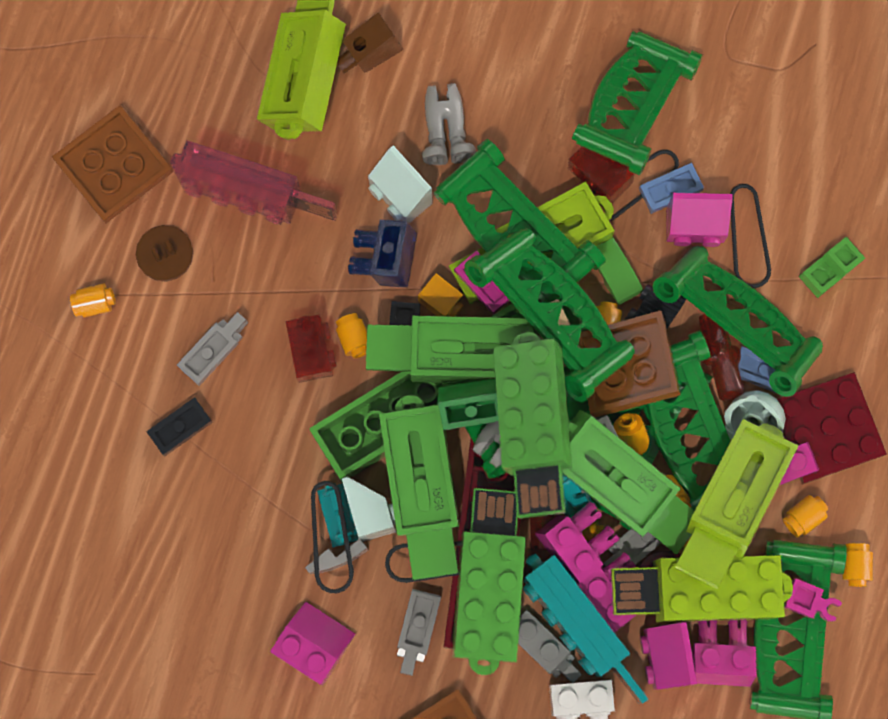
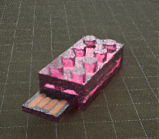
[170,140,338,225]

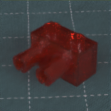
[568,146,635,203]
[285,314,337,383]

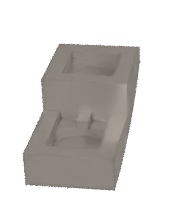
[305,539,368,574]

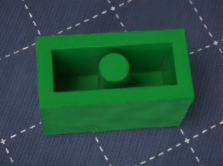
[438,378,499,430]

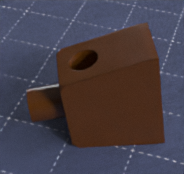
[337,12,403,74]

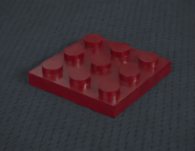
[777,372,887,484]

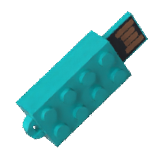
[522,554,648,704]

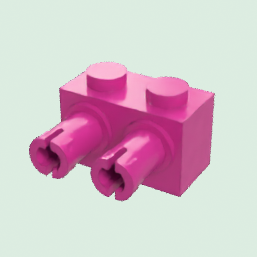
[535,501,619,583]
[576,552,636,632]
[691,620,756,687]

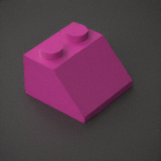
[666,193,732,247]
[270,602,356,685]
[640,622,697,690]

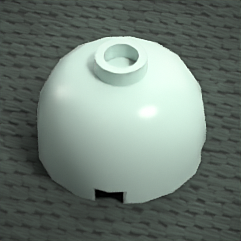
[724,391,786,441]

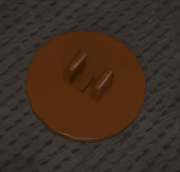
[136,225,193,282]

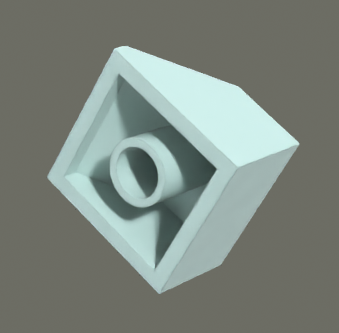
[368,145,432,226]
[342,477,396,542]

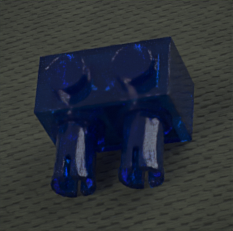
[348,220,417,288]

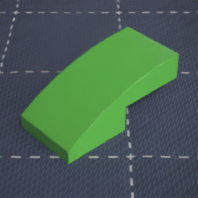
[799,237,865,298]
[596,238,643,305]

